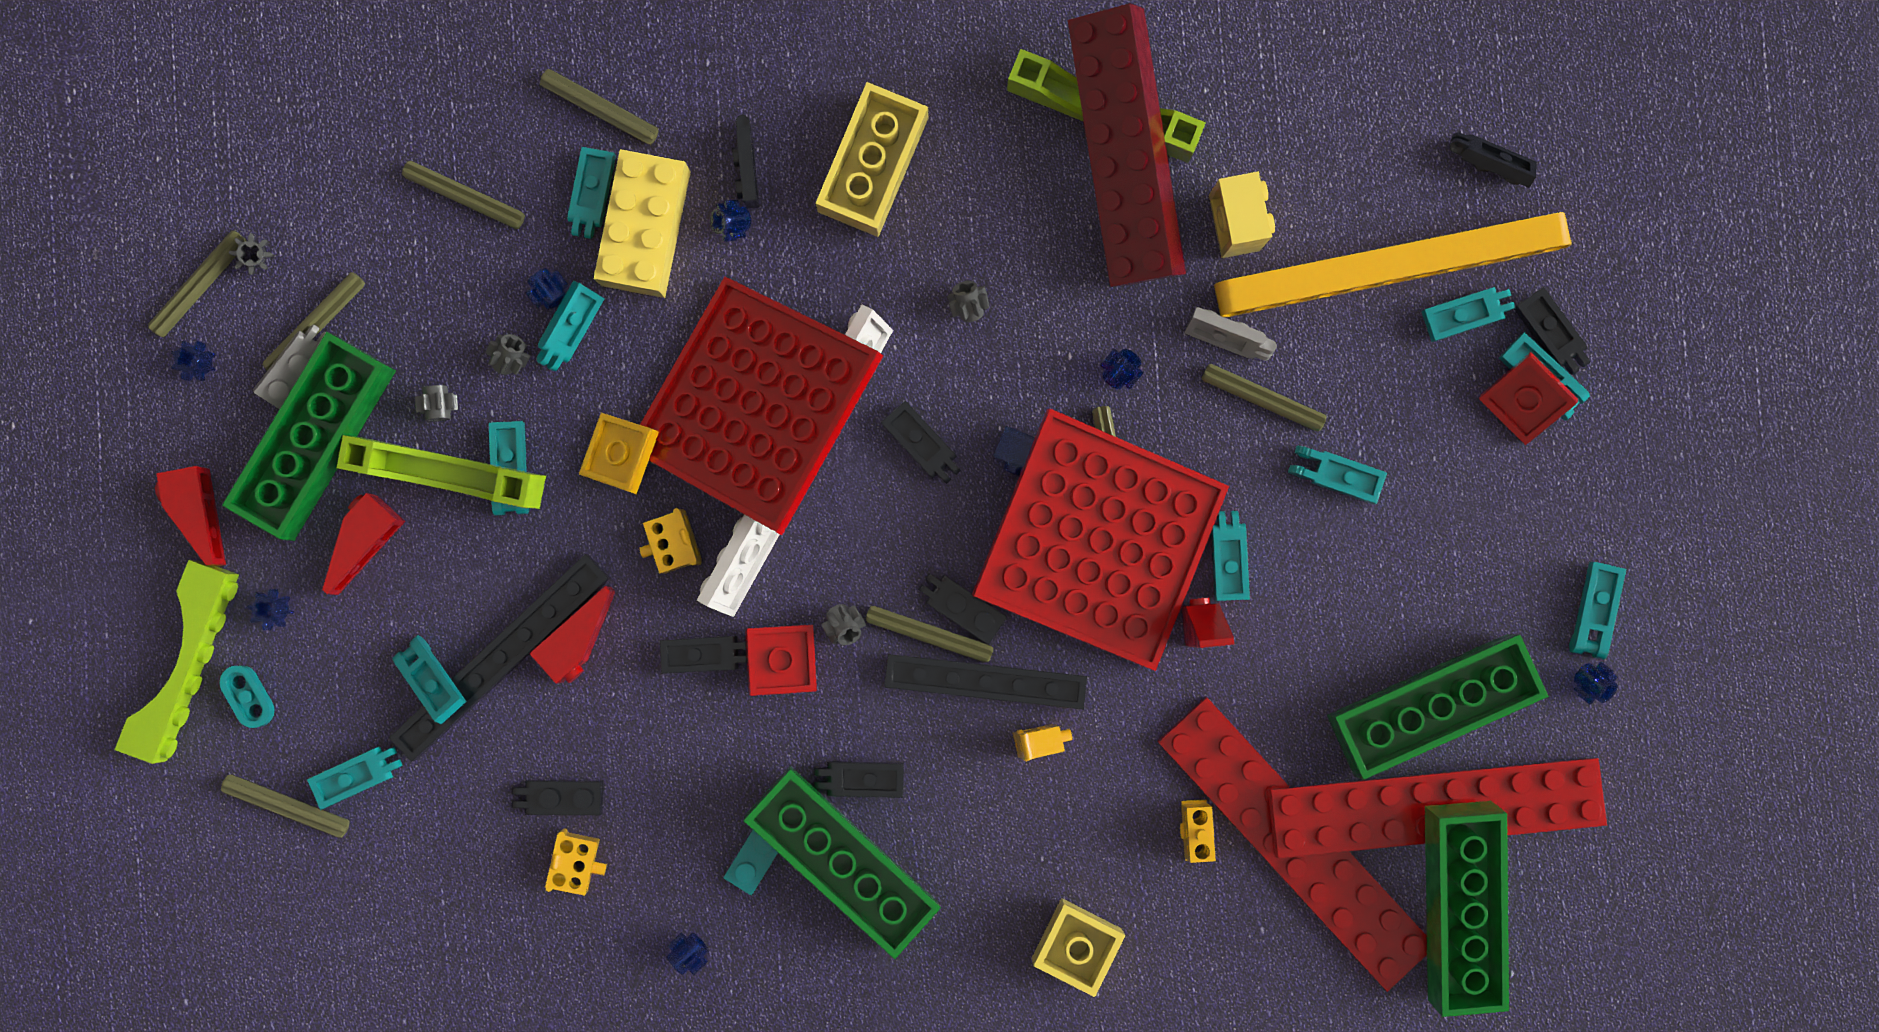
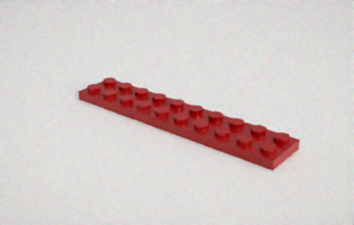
[1157,697,1427,992]
[1268,758,1607,858]

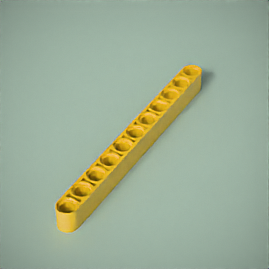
[1214,212,1572,317]

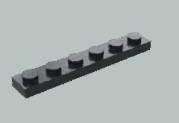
[884,654,1087,710]

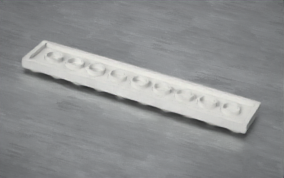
[697,305,893,617]

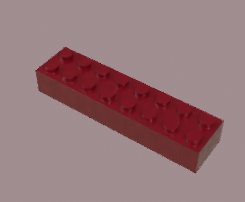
[1067,3,1186,287]

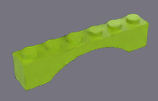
[1007,49,1206,163]
[336,435,546,509]
[115,560,239,764]

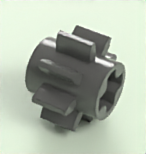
[229,233,274,275]
[947,281,990,322]
[485,334,530,375]
[414,385,458,422]
[821,604,866,645]

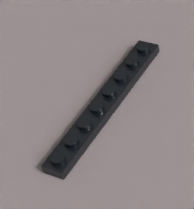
[389,554,611,762]

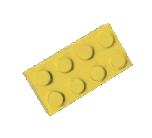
[815,82,928,237]
[593,149,691,298]

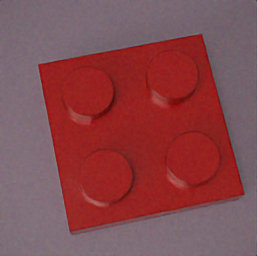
[1479,352,1578,445]
[745,625,817,696]

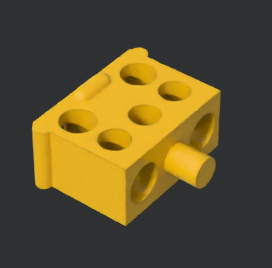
[639,508,702,574]
[1013,724,1072,762]
[1180,799,1216,863]
[545,828,607,896]

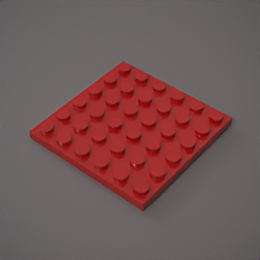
[640,276,883,535]
[971,408,1229,671]

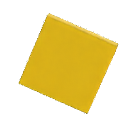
[579,412,659,494]

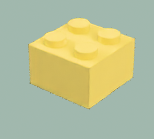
[1209,171,1275,258]
[1032,898,1125,997]

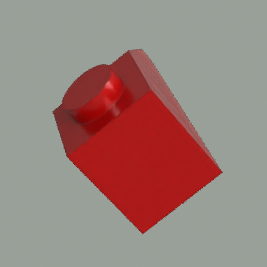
[155,466,226,566]
[322,493,406,595]
[529,586,616,684]
[1181,597,1235,648]

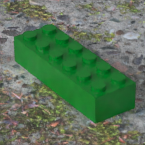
[222,332,396,541]
[1327,634,1549,780]
[743,766,941,959]
[1425,801,1509,1017]

